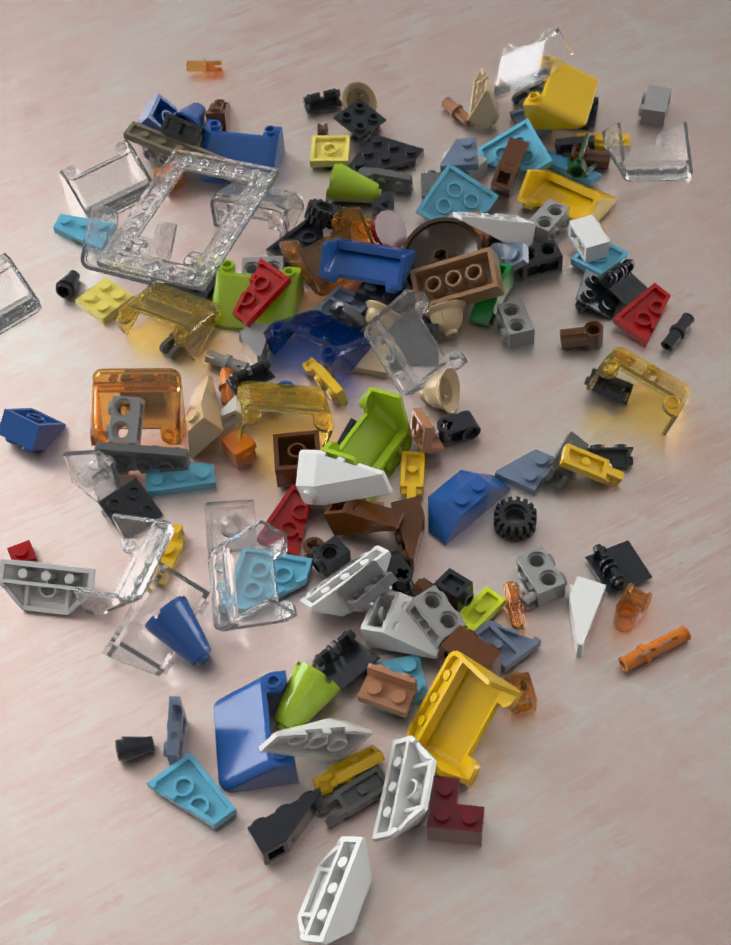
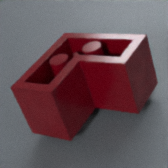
[426,776,485,846]

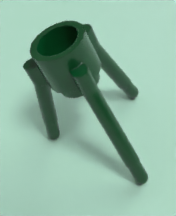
[566,132,598,179]

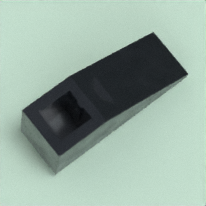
[247,788,323,865]

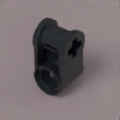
[436,410,481,447]
[387,549,414,596]

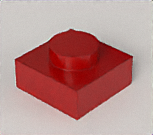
[7,540,38,562]

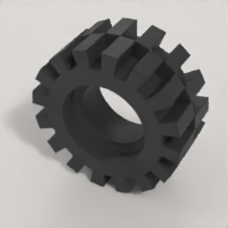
[304,199,343,230]
[493,496,537,542]

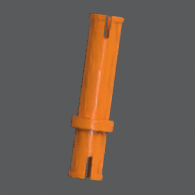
[618,625,691,672]

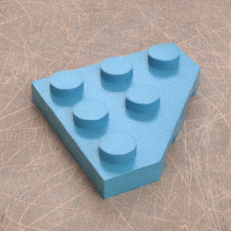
[477,118,554,173]
[416,163,499,221]
[222,547,313,616]

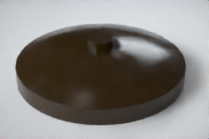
[403,217,483,287]

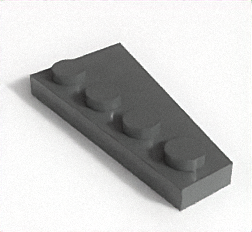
[95,442,190,477]

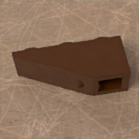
[206,99,230,132]
[490,137,529,198]
[390,496,425,572]
[323,499,404,536]

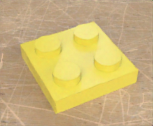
[310,135,351,167]
[75,277,135,325]

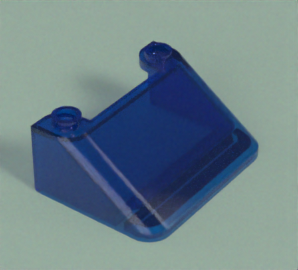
[263,310,373,385]

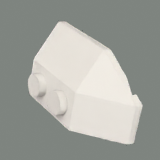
[300,545,391,616]
[0,559,96,615]
[372,735,437,842]
[298,836,372,945]

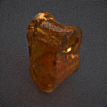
[613,583,653,632]

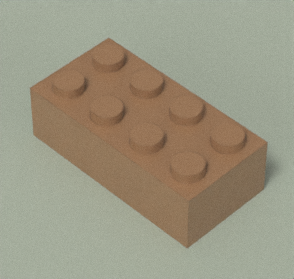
[410,247,505,317]

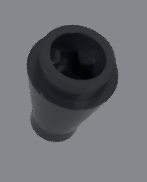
[56,270,80,298]
[115,736,155,762]

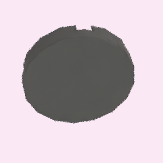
[329,301,369,335]

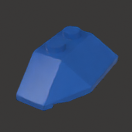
[428,470,511,546]

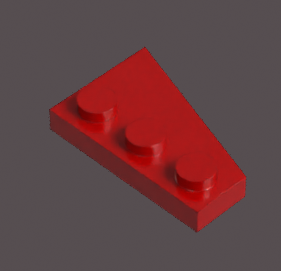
[232,258,292,328]
[613,282,671,348]
[256,484,311,556]

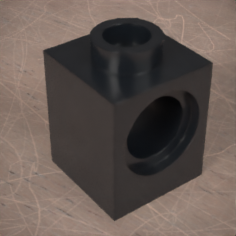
[312,535,351,577]

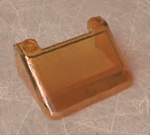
[279,207,375,296]
[90,368,186,446]

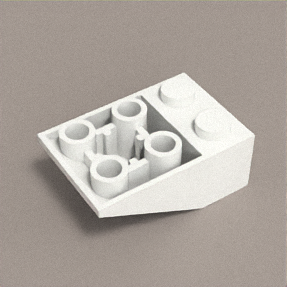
[360,591,449,659]

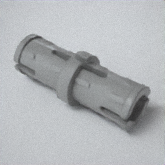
[205,349,250,373]

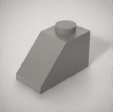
[239,322,274,364]

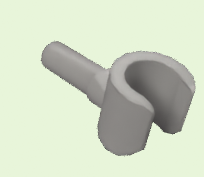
[517,579,537,611]

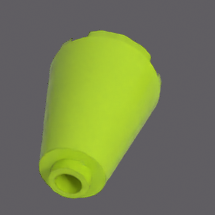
[325,162,382,204]
[273,661,340,731]

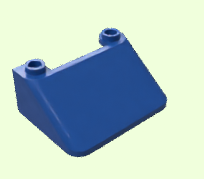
[198,119,285,188]
[318,238,417,293]
[213,670,299,793]

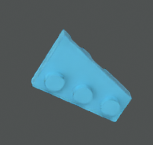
[53,214,117,255]
[145,462,217,497]
[147,752,237,829]

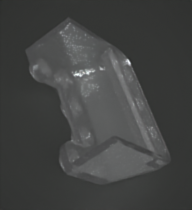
[81,206,177,285]

